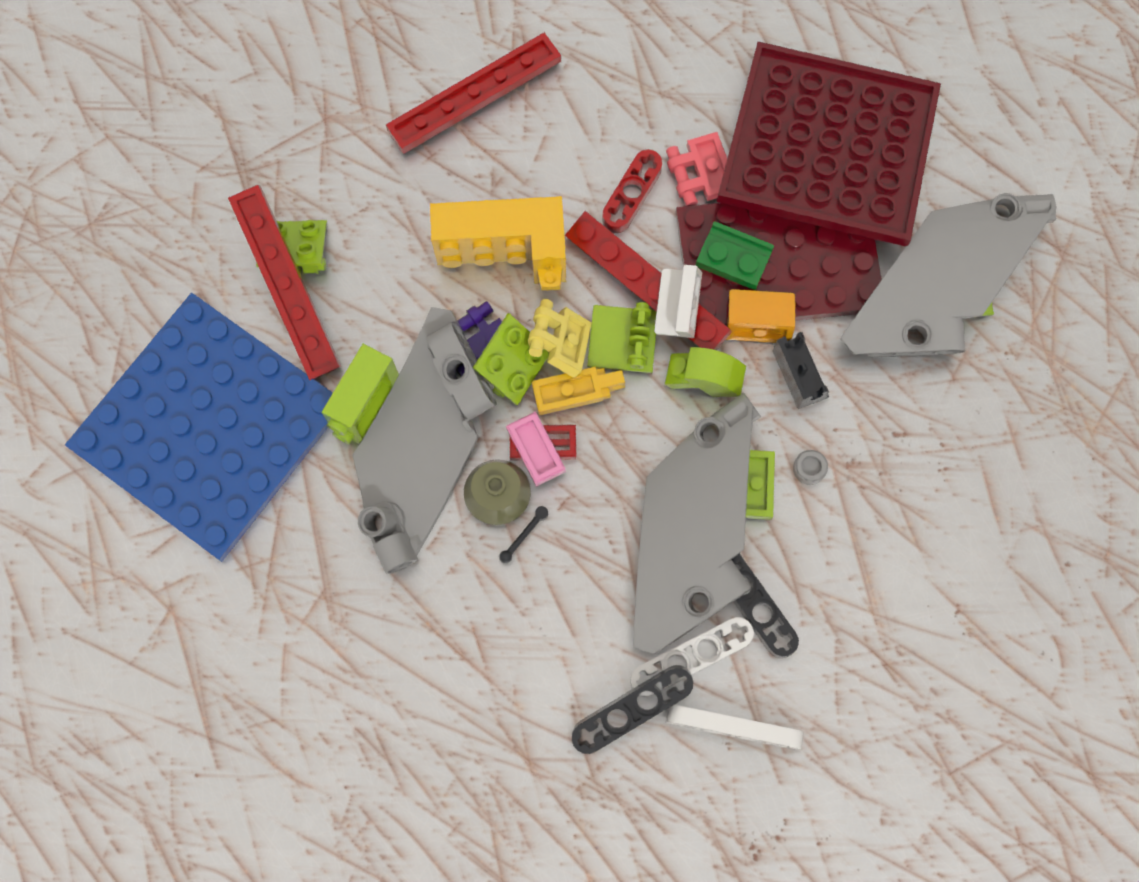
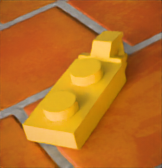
[532,366,625,416]

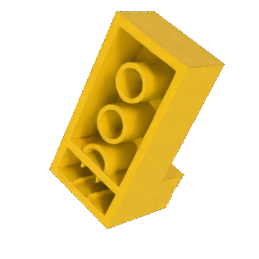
[430,196,566,291]

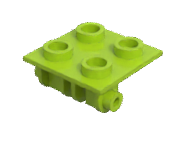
[256,220,327,274]
[587,302,657,373]
[473,313,549,405]

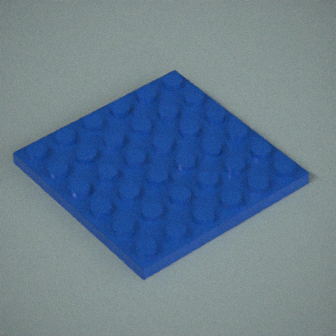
[65,292,333,562]

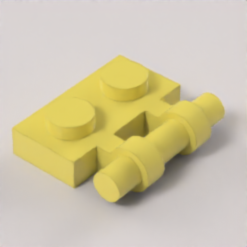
[528,299,592,378]

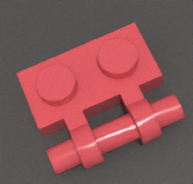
[666,132,727,206]

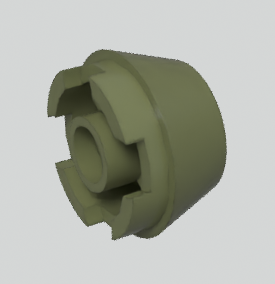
[464,459,531,525]

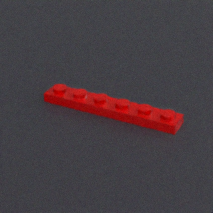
[386,32,561,154]
[228,185,341,380]
[565,211,732,350]

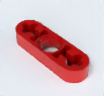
[602,149,662,233]

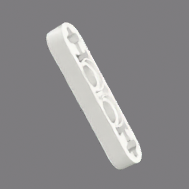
[630,617,754,697]
[666,705,804,750]

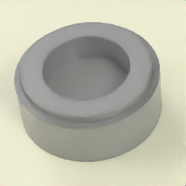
[793,450,828,485]

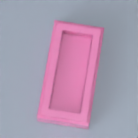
[506,411,566,487]

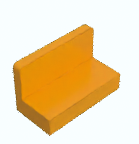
[726,289,795,343]

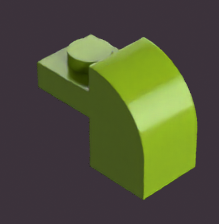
[665,347,746,397]

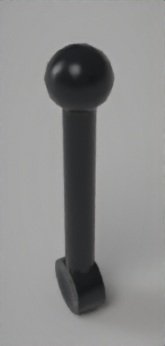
[499,506,548,563]

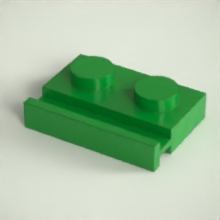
[695,221,774,290]

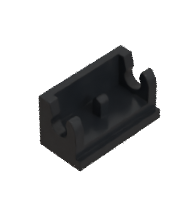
[773,332,829,409]

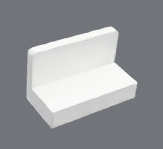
[654,265,702,338]

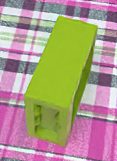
[321,343,399,444]

